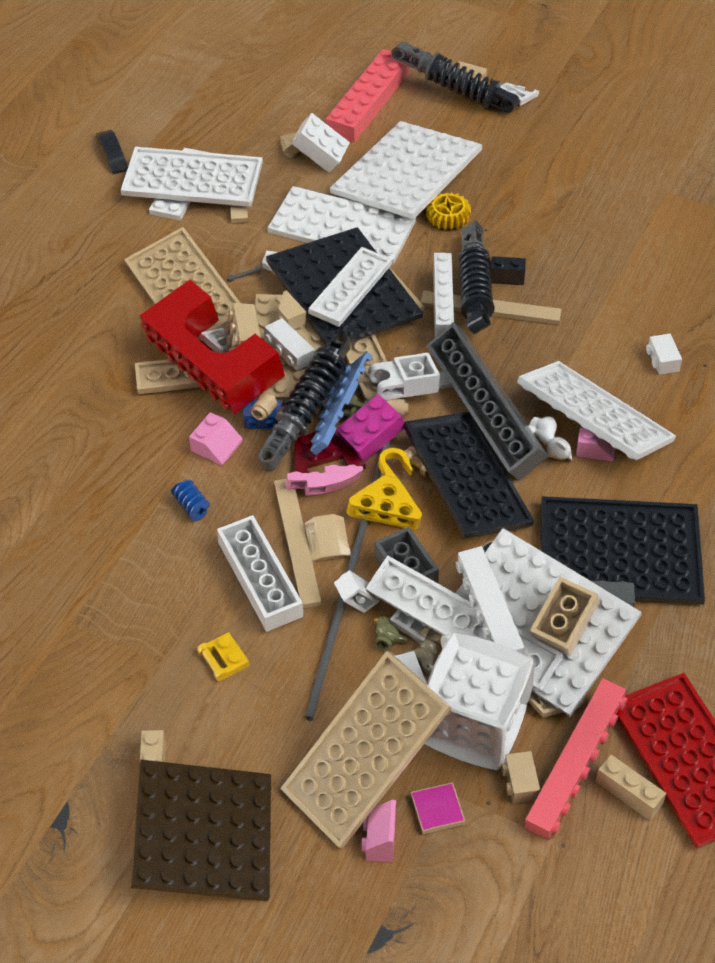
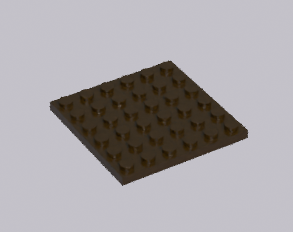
[131,759,271,901]

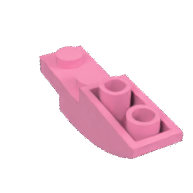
[285,465,363,496]

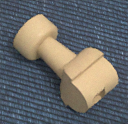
[404,446,429,478]

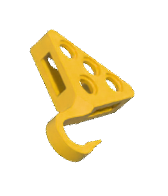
[346,448,422,530]

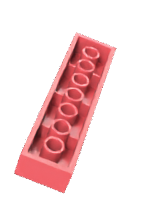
[326,49,410,143]

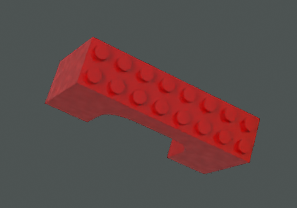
[139,279,285,415]

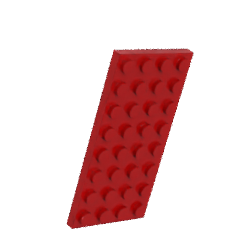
[616,673,715,849]

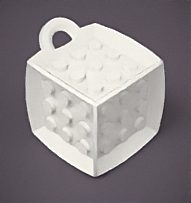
[425,632,534,770]

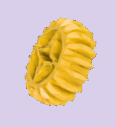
[426,192,471,231]

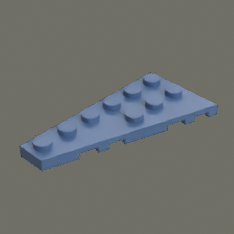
[310,351,372,455]

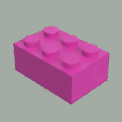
[336,394,405,462]

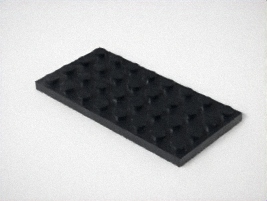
[403,412,534,539]

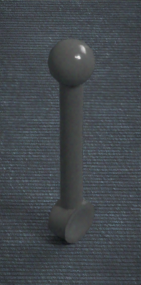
[227,266,261,282]

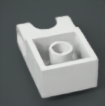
[368,353,440,400]

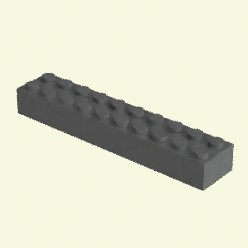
[426,322,549,480]

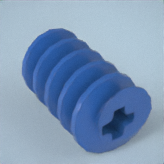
[171,480,210,521]

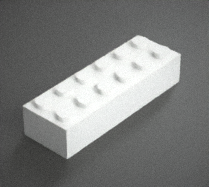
[217,515,303,632]

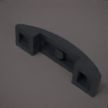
[96,129,128,174]

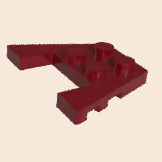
[295,432,366,473]

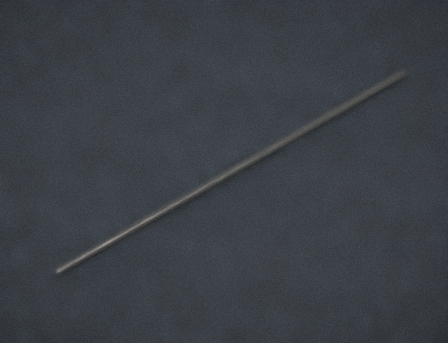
[305,440,391,721]

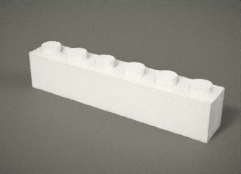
[433,253,454,337]
[456,546,525,654]

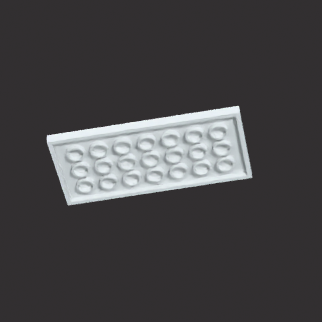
[121,147,263,207]
[268,186,416,265]
[517,361,676,460]

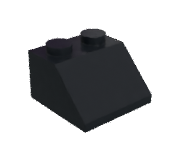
[490,256,526,285]

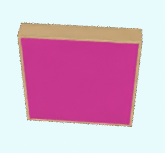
[410,782,465,835]

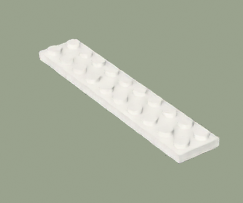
[365,555,563,691]

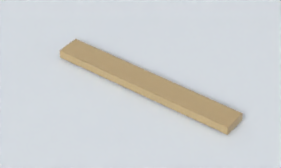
[421,291,562,325]
[274,479,321,608]

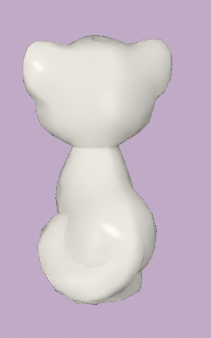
[529,416,572,461]

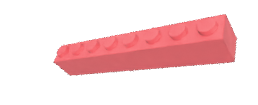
[525,678,627,840]

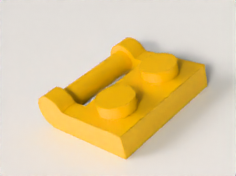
[197,632,250,681]

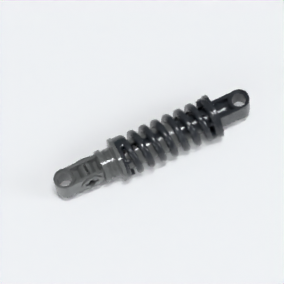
[391,42,520,113]
[458,221,495,334]
[259,330,351,471]

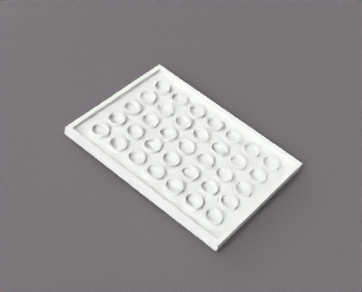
[330,121,482,219]
[455,529,642,717]

